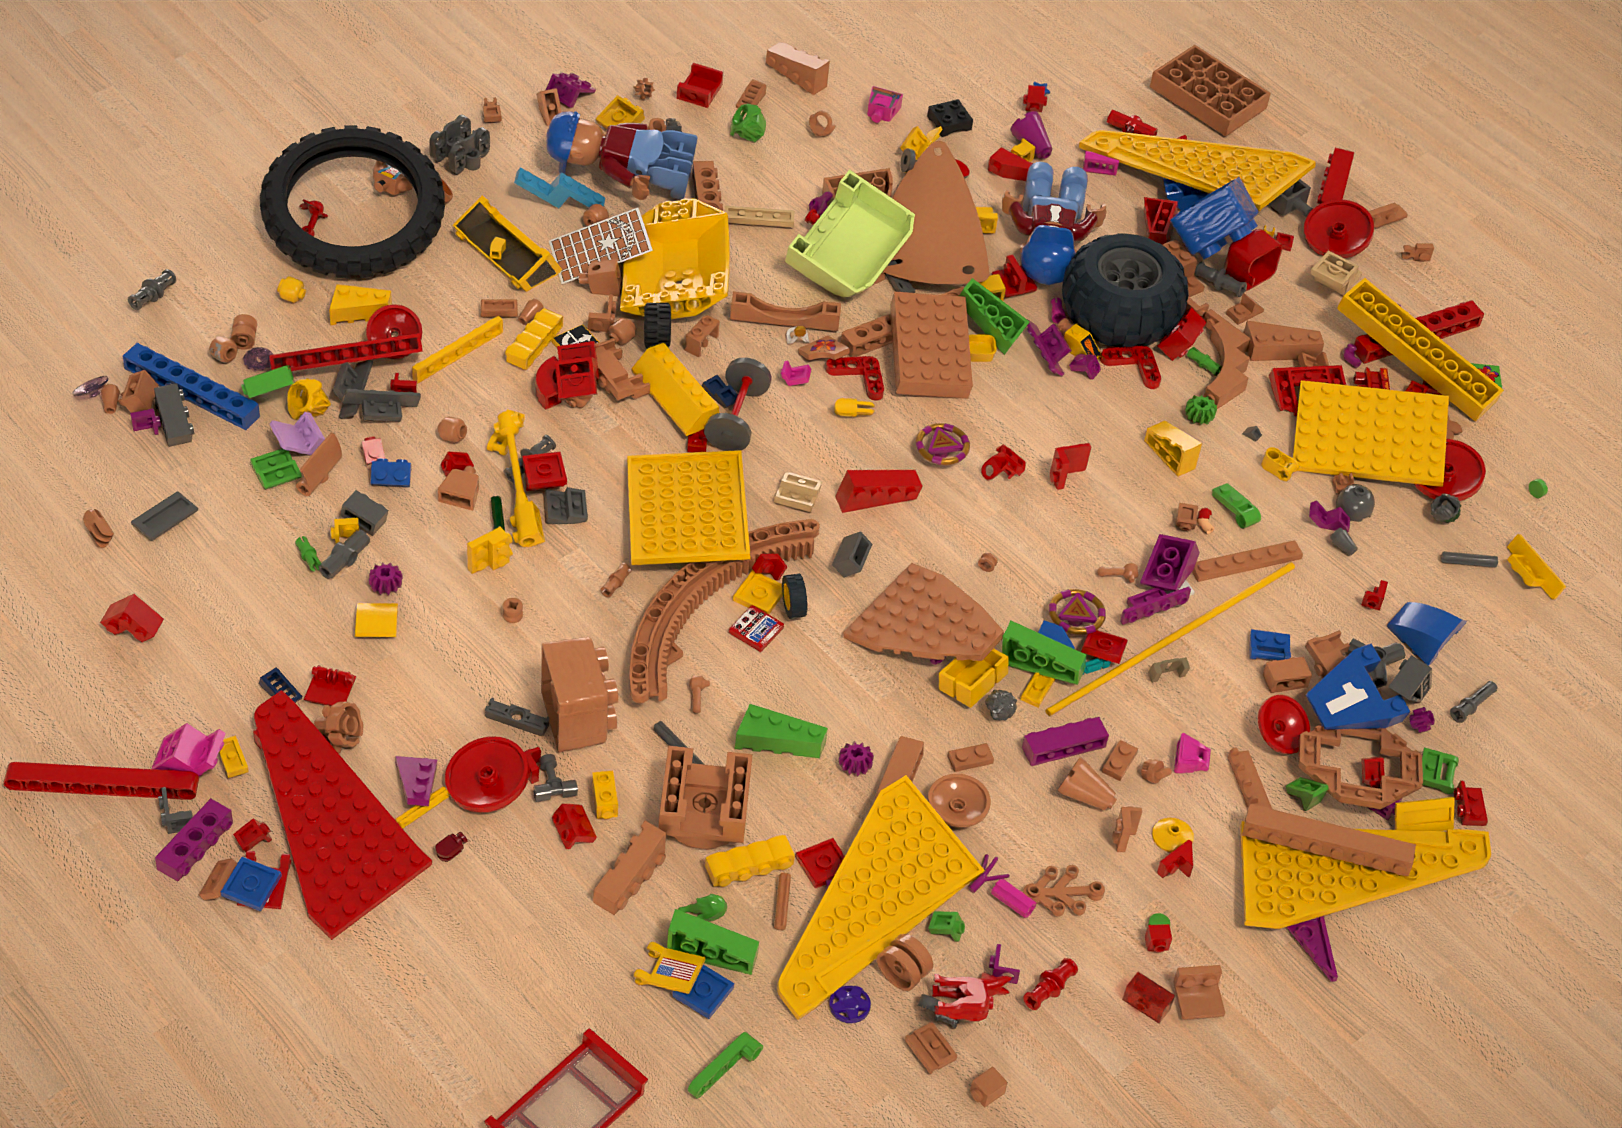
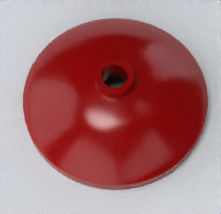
[366,304,423,359]
[1258,695,1310,755]

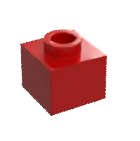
[1145,924,1172,952]

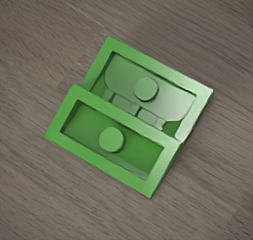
[250,448,302,489]

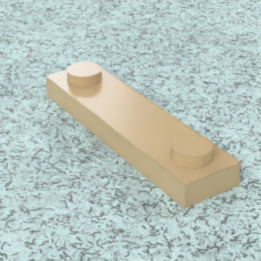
[724,206,795,228]

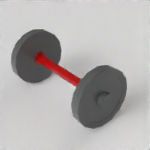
[704,357,772,451]

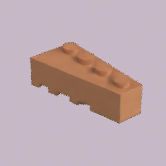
[766,42,830,95]
[593,820,666,915]

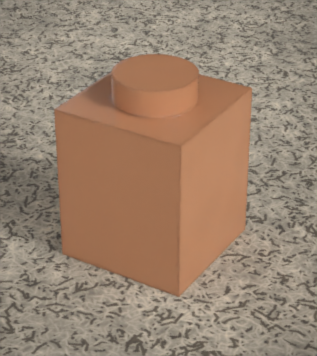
[970,1066,1008,1108]

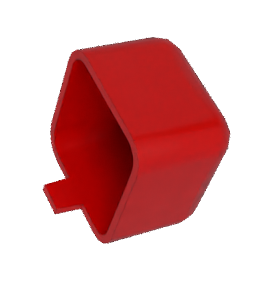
[1224,229,1283,291]

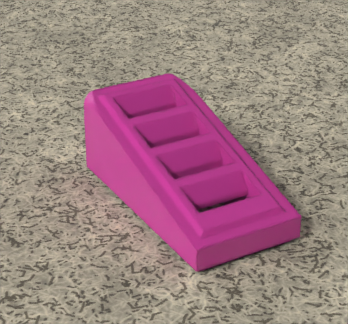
[1083,151,1119,176]

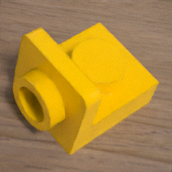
[331,518,359,544]

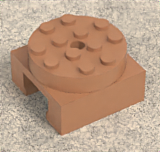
[659,746,753,849]

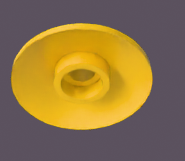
[1152,817,1194,853]

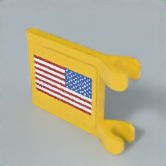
[634,942,705,994]

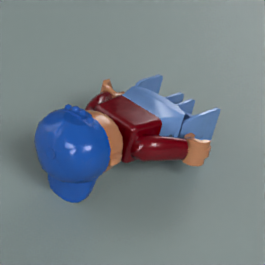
[546,111,698,200]
[1002,162,1107,285]

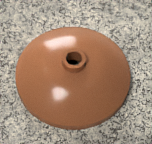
[928,774,991,827]

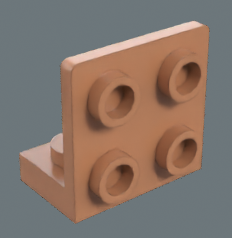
[1173,965,1225,1019]

